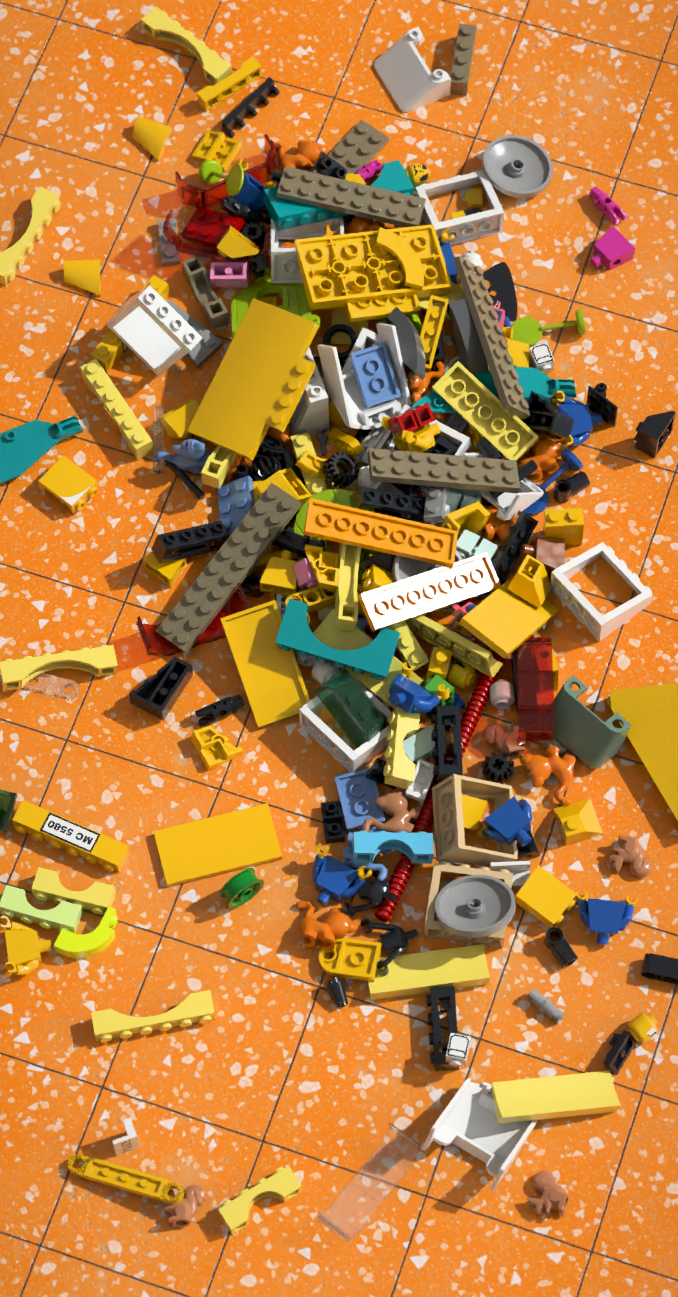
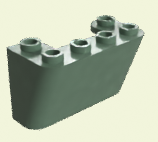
[542,675,631,768]

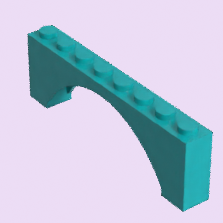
[264,160,414,231]

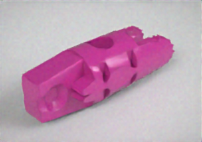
[353,160,382,184]
[589,186,628,225]

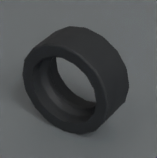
[323,324,357,360]

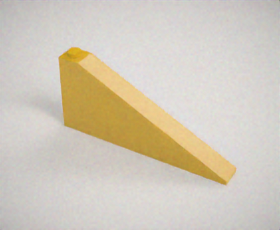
[607,683,678,821]

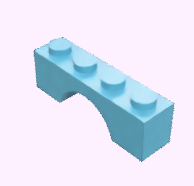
[352,831,434,864]

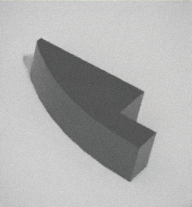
[447,298,489,376]
[387,306,425,380]

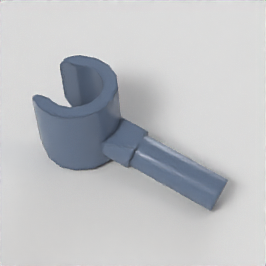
[317,429,328,456]

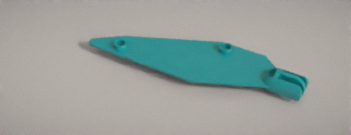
[412,367,576,413]
[0,415,83,484]

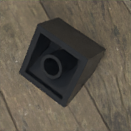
[634,411,676,458]

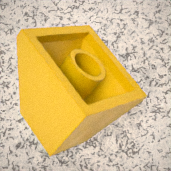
[217,226,259,258]
[553,798,603,845]

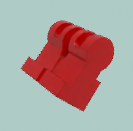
[388,403,435,435]

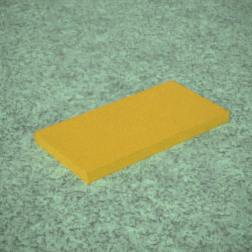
[459,576,559,659]
[220,600,310,728]
[153,803,282,887]

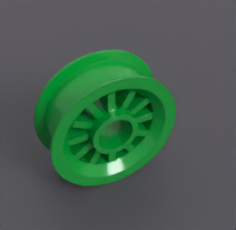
[219,868,264,909]

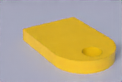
[319,938,383,982]

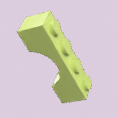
[0,885,83,934]

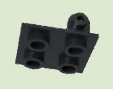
[586,383,618,427]

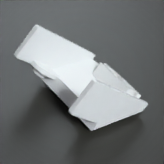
[318,323,412,430]
[422,1078,538,1192]

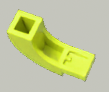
[54,907,118,959]

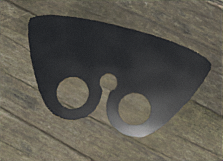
[483,262,517,321]

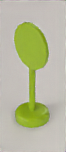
[198,159,244,196]
[512,309,586,347]

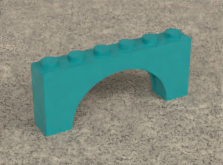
[275,598,401,680]

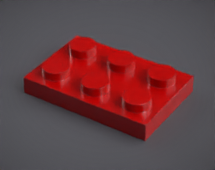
[181,206,245,248]

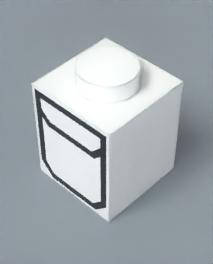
[529,343,554,374]
[446,1033,471,1067]

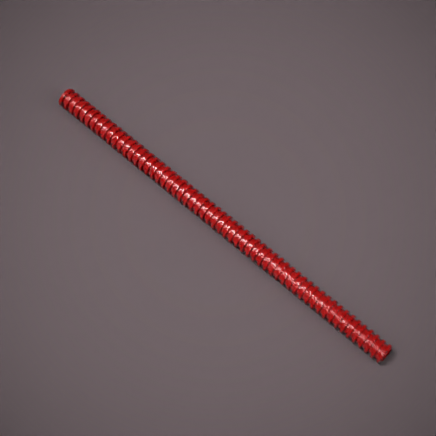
[374,650,507,922]

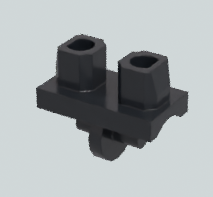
[312,152,347,179]

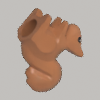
[483,720,527,759]
[608,835,652,877]
[527,1170,569,1217]
[160,1185,206,1228]

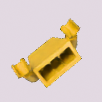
[381,416,440,452]
[0,916,52,977]

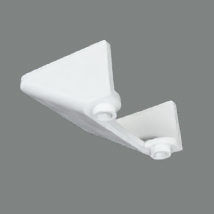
[374,27,451,113]
[463,452,544,521]

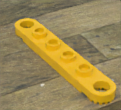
[67,1154,184,1204]

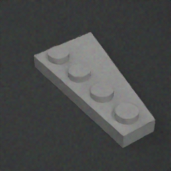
[167,299,223,368]

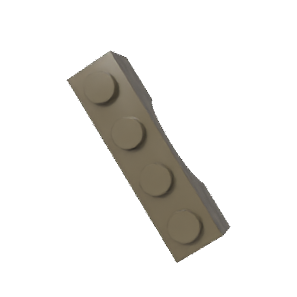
[450,24,477,96]
[182,255,229,330]

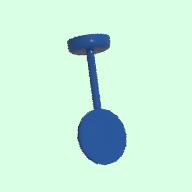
[522,449,583,515]

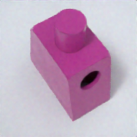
[590,226,636,270]

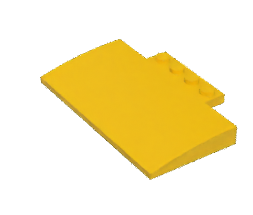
[294,224,453,322]
[187,298,319,461]

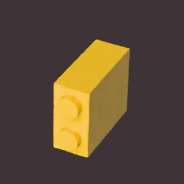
[542,508,584,546]
[515,865,576,928]

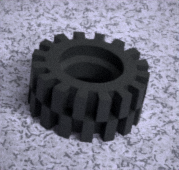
[323,451,359,488]

